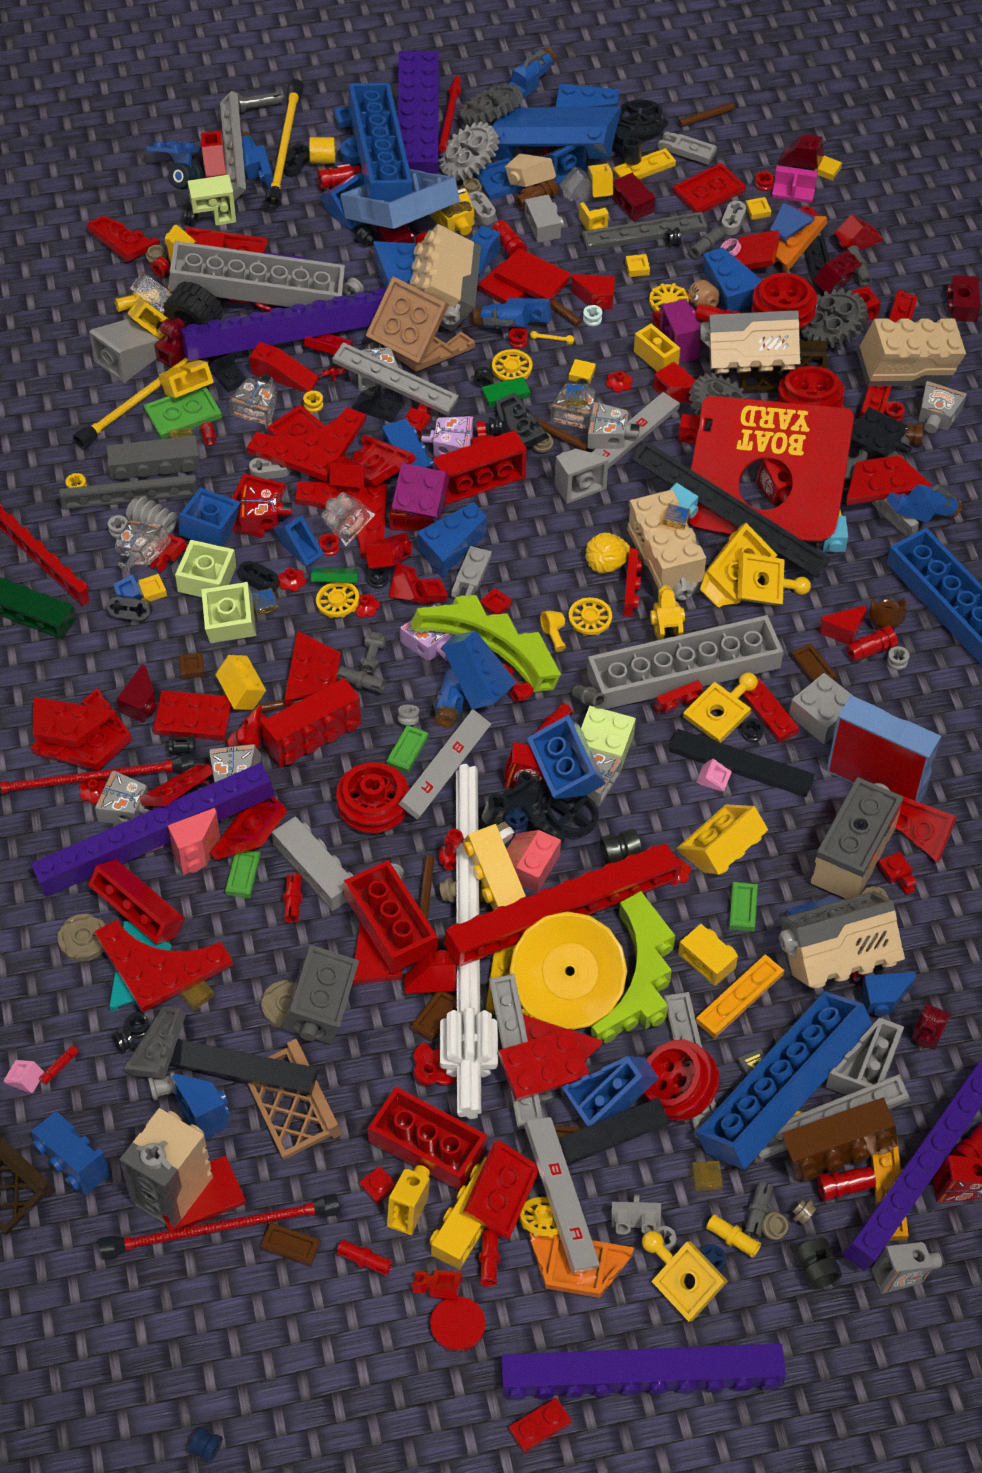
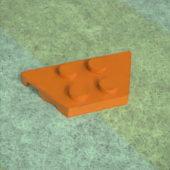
[775,216,827,271]
[529,1232,634,1298]

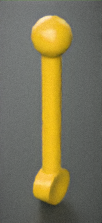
[530,331,574,344]

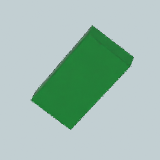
[482,377,530,407]
[311,568,359,583]

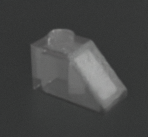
[559,166,598,203]

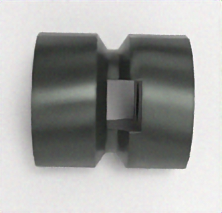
[599,828,642,865]
[794,1237,842,1289]

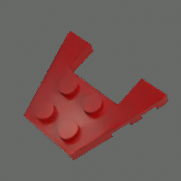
[31,688,133,770]

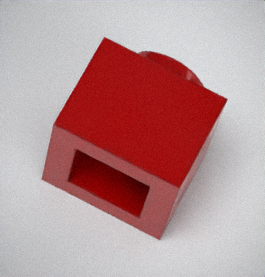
[678,414,700,444]

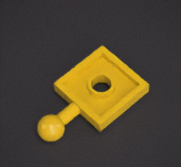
[737,553,811,606]
[683,672,758,743]
[642,1231,728,1321]

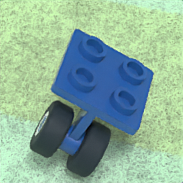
[146,141,204,188]

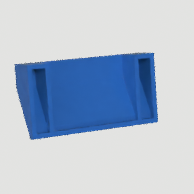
[492,107,621,159]

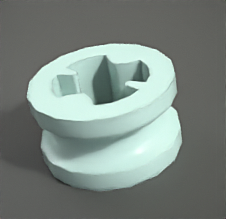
[583,305,602,326]

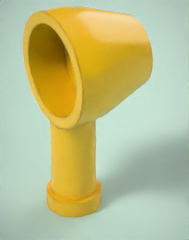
[540,610,566,652]

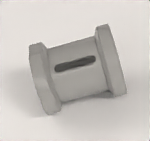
[148,1071,175,1101]

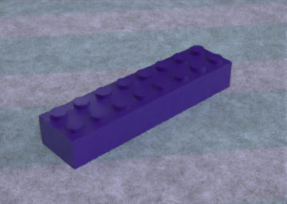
[398,51,439,174]

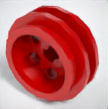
[752,273,818,330]
[778,366,845,408]
[336,762,410,833]
[642,1039,720,1121]

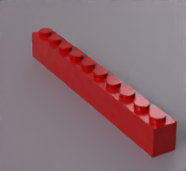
[444,843,681,967]

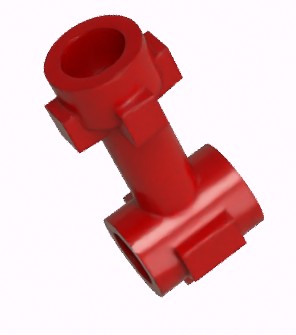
[503,664,534,702]
[438,829,464,870]

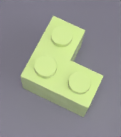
[188,175,236,225]

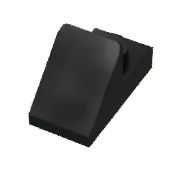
[208,352,247,393]
[352,384,401,423]

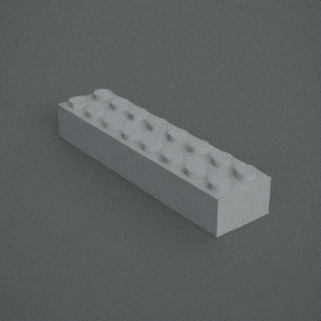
[168,241,345,307]
[587,615,783,710]

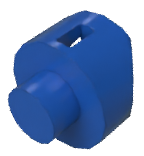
[340,136,360,166]

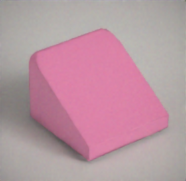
[696,759,732,792]
[3,1060,44,1093]

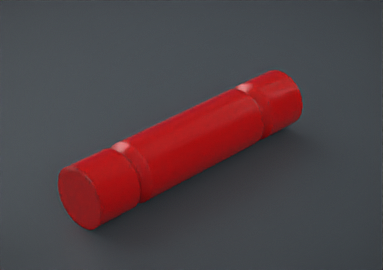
[39,1045,79,1085]

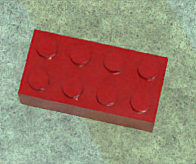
[433,430,527,506]
[261,678,361,769]
[344,860,438,974]
[368,1086,488,1191]

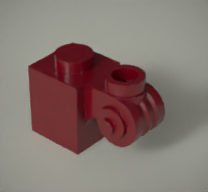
[154,318,186,368]
[911,1003,951,1050]

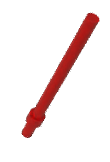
[438,76,461,152]

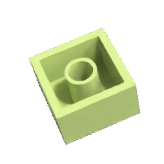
[175,540,236,597]
[201,582,256,643]
[581,706,636,769]

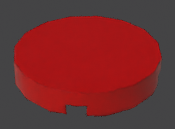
[430,1296,486,1352]

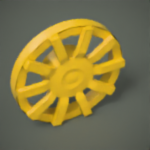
[649,283,689,312]
[492,349,532,381]
[316,582,360,618]
[568,597,612,636]
[519,1197,559,1238]

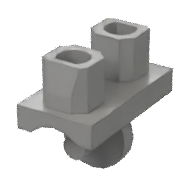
[612,1194,661,1234]

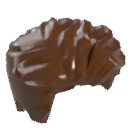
[868,598,907,628]

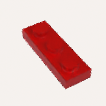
[623,548,642,618]
[741,678,799,743]

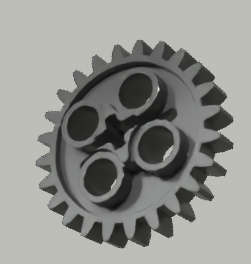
[459,84,524,125]
[800,288,869,348]
[689,373,749,428]

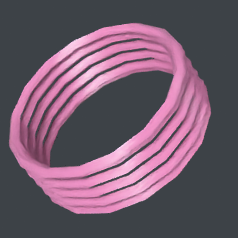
[721,238,741,256]

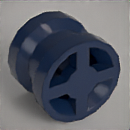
[504,807,529,836]
[700,1245,726,1274]
[188,1426,223,1463]

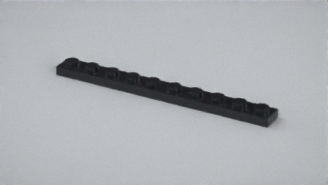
[632,441,830,579]

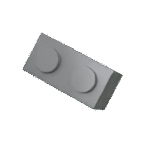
[525,194,564,243]

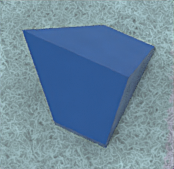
[770,203,815,241]

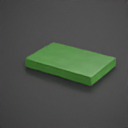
[143,386,222,439]

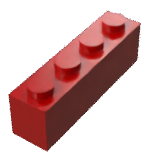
[88,859,185,944]

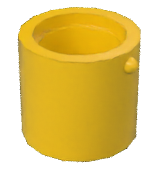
[310,137,335,164]

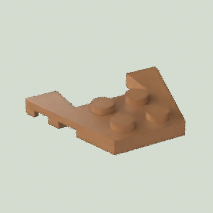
[384,332,475,372]

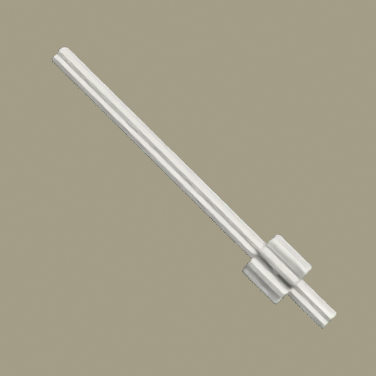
[440,764,498,1119]

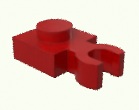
[147,534,188,572]
[411,1270,463,1300]

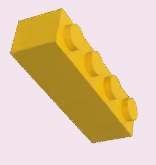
[463,824,526,911]
[429,1157,487,1270]

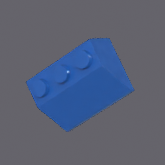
[527,715,606,799]

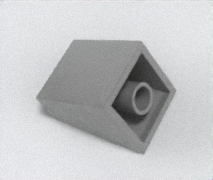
[89,318,160,383]

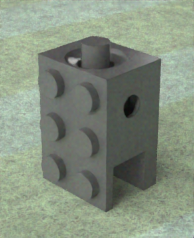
[282,944,359,1044]

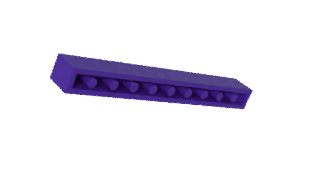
[181,288,387,361]
[31,762,275,897]
[842,1057,982,1271]
[501,1344,786,1400]

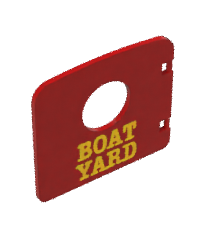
[688,396,854,542]

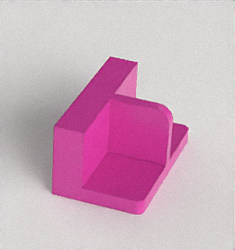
[772,165,818,203]

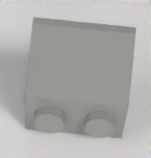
[555,449,608,504]

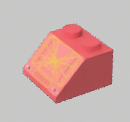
[168,808,220,875]
[507,830,561,893]

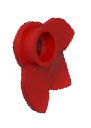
[413,1042,457,1086]

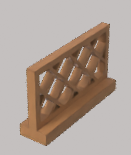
[247,1039,343,1160]

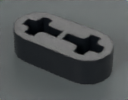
[283,144,309,177]
[239,561,279,593]
[107,595,153,620]

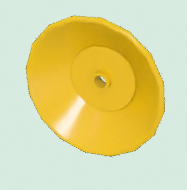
[509,911,627,1030]

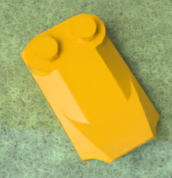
[700,523,777,607]

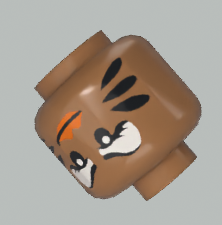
[688,280,720,308]

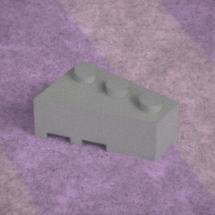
[826,1018,904,1095]

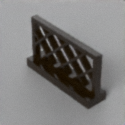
[741,341,828,393]
[0,1136,56,1235]

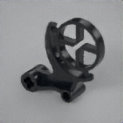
[613,99,668,165]
[482,771,599,843]

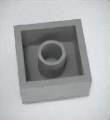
[789,673,853,744]

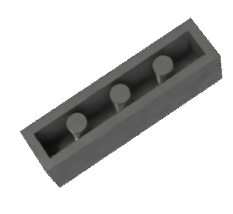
[106,435,200,480]

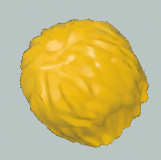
[585,533,630,574]

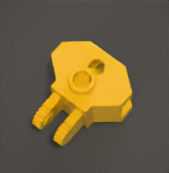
[650,584,685,640]

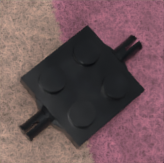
[850,407,912,458]

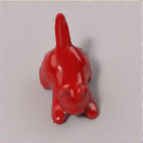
[227,705,267,749]

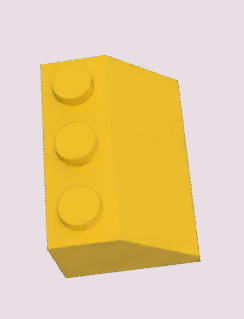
[676,804,768,875]

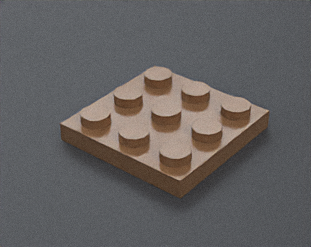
[366,276,449,364]

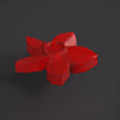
[321,367,347,381]

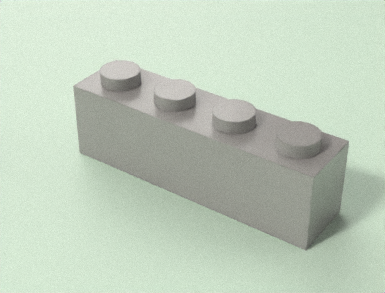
[272,816,354,911]

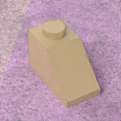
[505,153,556,187]

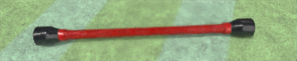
[0,753,194,795]
[99,1193,340,1260]

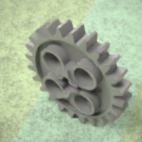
[438,122,500,181]

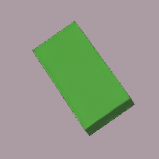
[386,725,429,774]
[225,850,261,899]
[729,882,758,932]

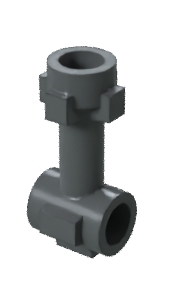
[360,632,386,673]

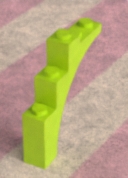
[411,595,561,692]
[591,891,675,1043]

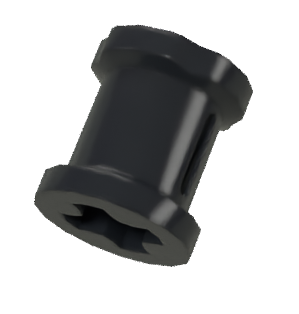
[169,734,196,756]

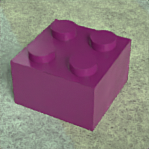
[660,299,701,363]
[392,463,450,520]

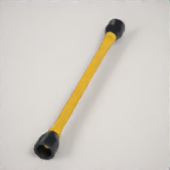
[265,79,304,208]
[73,357,194,449]

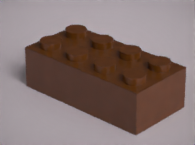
[782,1097,898,1181]

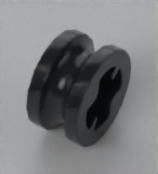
[184,206,198,226]
[356,225,377,247]
[666,227,681,247]
[474,367,494,388]
[488,416,503,437]
[367,567,388,589]
[742,718,764,742]
[126,1012,150,1039]
[114,1028,135,1054]

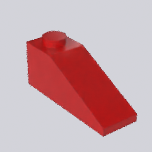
[250,342,319,393]

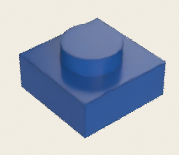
[334,106,352,128]
[113,574,144,603]

